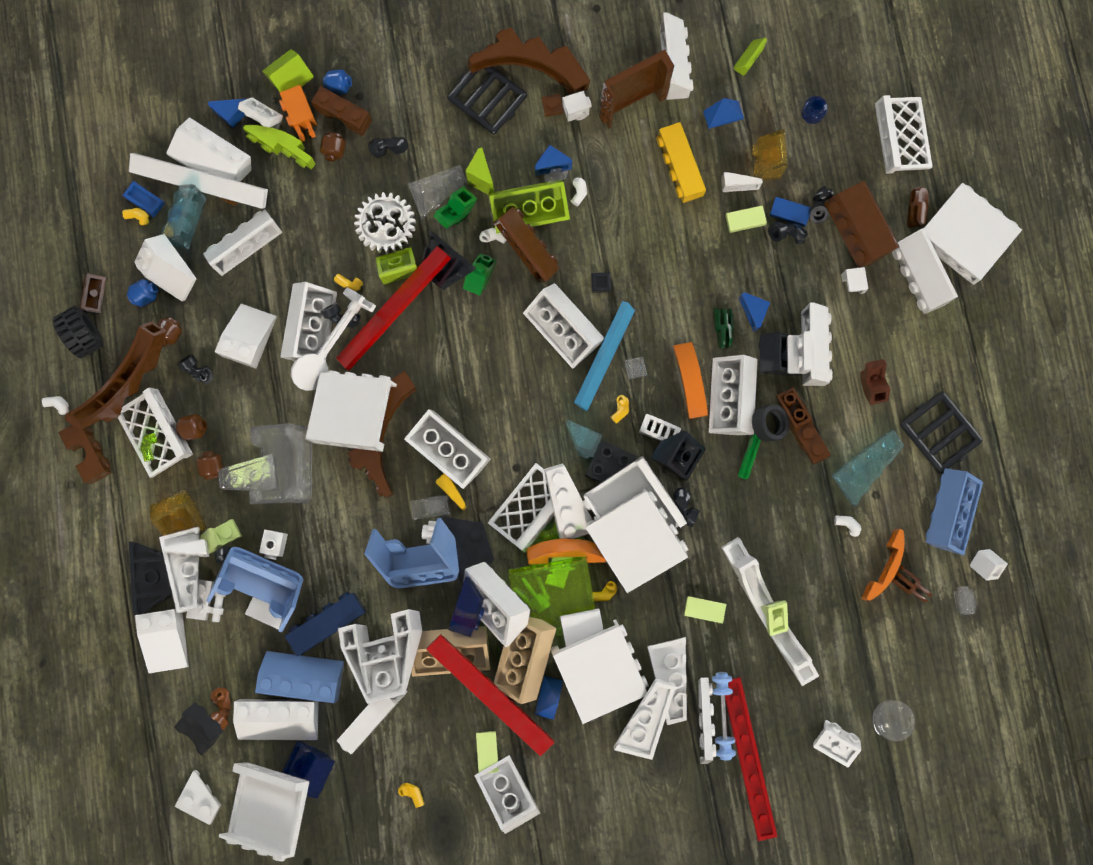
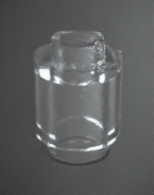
[953,586,977,615]

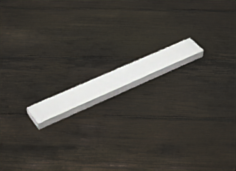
[129,153,268,209]

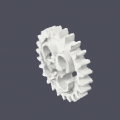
[354,192,416,254]

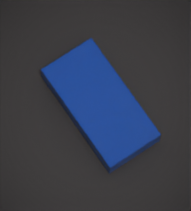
[122,181,165,218]
[769,197,810,227]

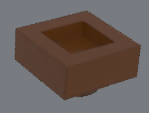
[541,94,563,117]

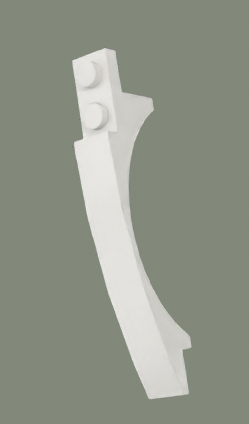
[721,537,819,686]

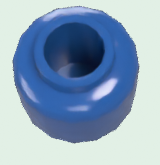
[323,69,352,95]
[127,279,158,307]

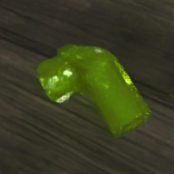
[140,433,157,462]
[540,521,559,541]

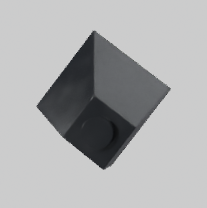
[651,430,706,481]

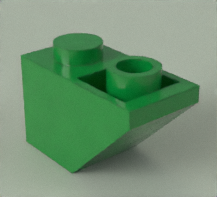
[463,254,497,296]

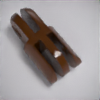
[907,187,929,228]
[891,565,932,603]

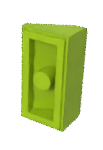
[733,38,767,76]

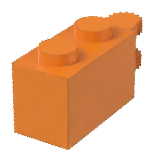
[279,85,317,142]

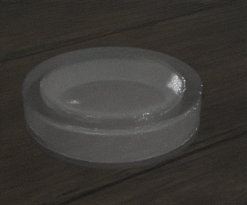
[873,700,915,741]

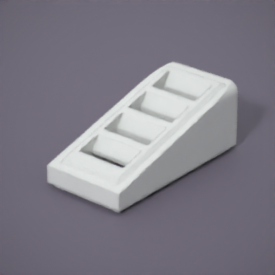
[721,172,763,192]
[639,414,681,441]
[164,539,209,557]

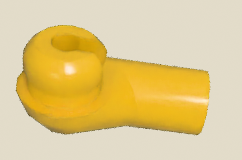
[122,208,150,225]
[334,274,363,291]
[610,395,629,424]
[591,581,617,602]
[398,783,425,808]

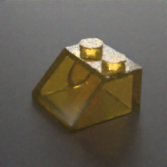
[752,129,788,180]
[149,489,206,536]

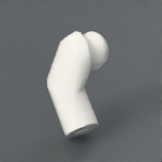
[479,228,506,244]
[42,396,69,415]
[834,516,861,537]

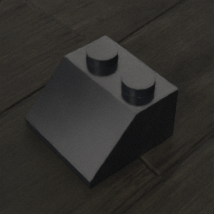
[759,332,800,376]

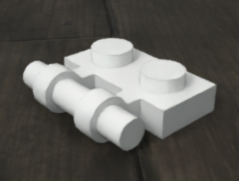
[186,579,226,622]

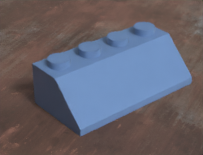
[926,468,983,556]
[255,651,344,703]

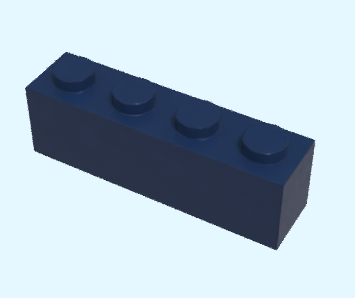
[285,592,367,656]

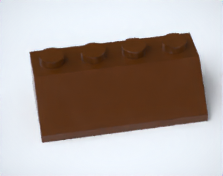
[824,181,900,268]
[493,207,559,283]

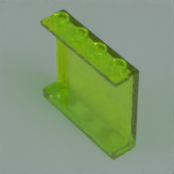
[508,557,595,639]

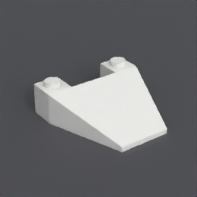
[338,609,422,704]

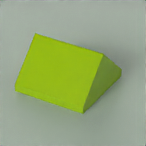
[262,49,314,92]
[465,147,494,195]
[375,247,418,285]

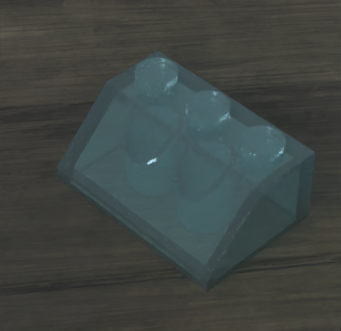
[161,184,207,250]

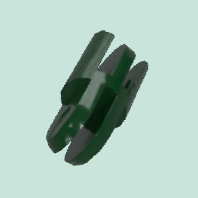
[713,308,734,349]

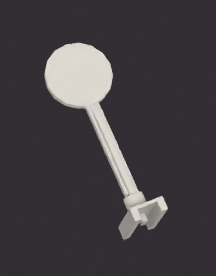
[291,287,376,391]

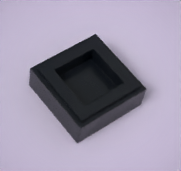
[591,272,611,293]

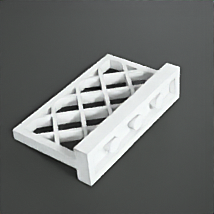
[875,95,932,174]
[118,388,193,478]
[488,463,554,553]

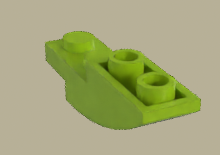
[243,125,316,170]

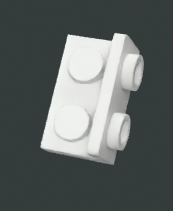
[238,98,283,130]
[787,331,812,374]
[813,720,861,767]

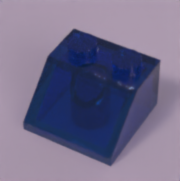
[448,577,485,637]
[282,740,335,799]

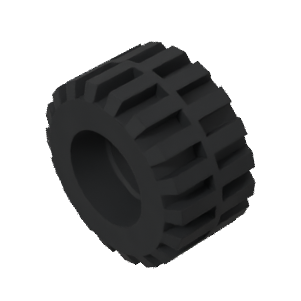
[52,305,103,358]

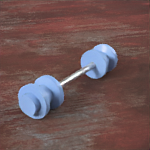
[712,672,736,760]

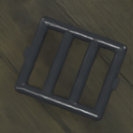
[447,66,527,135]
[900,391,983,474]

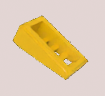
[436,473,467,510]

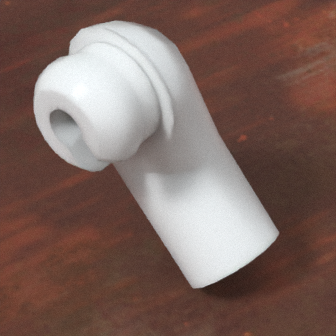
[571,178,587,206]

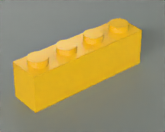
[656,122,706,203]

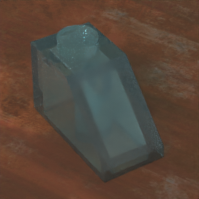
[566,420,603,459]

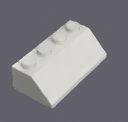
[660,13,693,100]
[167,117,251,182]
[203,210,282,276]
[892,228,958,315]
[281,282,337,361]
[523,283,604,369]
[801,303,832,386]
[709,355,757,435]
[404,409,491,489]
[461,562,530,647]
[233,699,319,740]

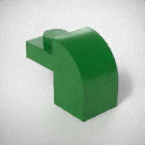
[433,186,477,229]

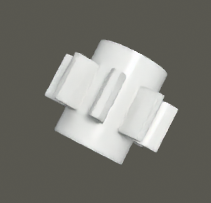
[422,521,436,544]

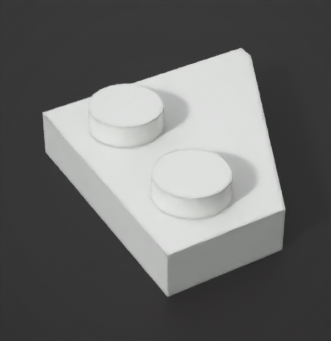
[175,770,221,825]

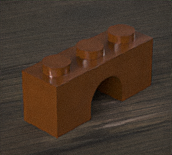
[311,86,372,136]
[58,425,112,484]

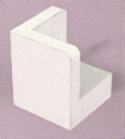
[841,267,868,294]
[970,549,1008,581]

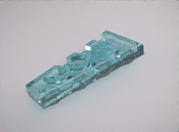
[831,430,905,506]

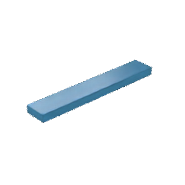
[574,301,635,411]

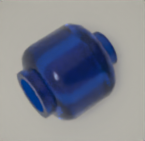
[801,96,828,124]

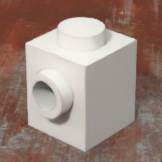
[562,91,591,122]
[259,530,288,560]

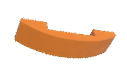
[673,342,708,419]
[861,529,904,601]
[526,539,606,564]

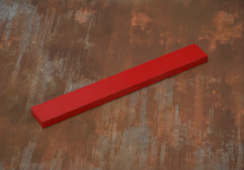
[336,246,451,371]
[426,634,554,757]
[725,677,778,841]

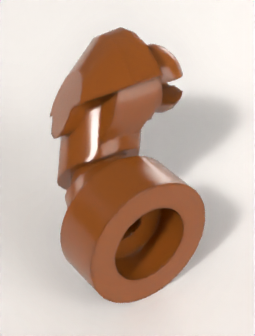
[209,688,231,730]

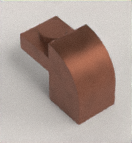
[860,359,891,405]

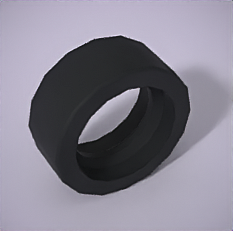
[752,404,789,442]

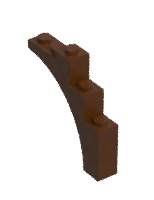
[468,27,590,95]
[65,321,167,430]
[347,371,417,499]

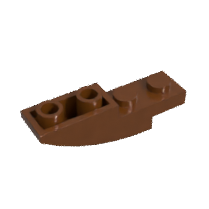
[776,387,831,465]

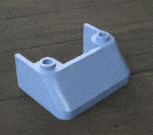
[364,518,459,588]
[206,547,303,632]

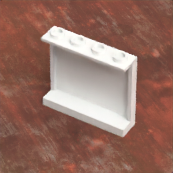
[924,183,1022,285]
[305,370,397,452]
[583,456,687,528]
[585,488,689,593]
[551,619,649,724]
[219,762,309,861]

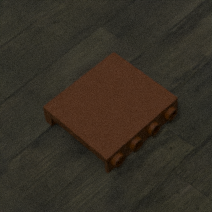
[599,50,675,129]

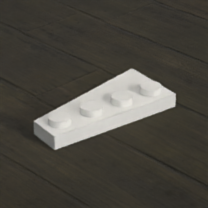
[544,464,592,539]
[159,527,200,614]
[647,637,687,725]
[698,678,716,764]
[614,679,675,760]

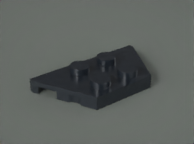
[419,231,476,290]
[440,517,494,589]
[129,541,173,617]

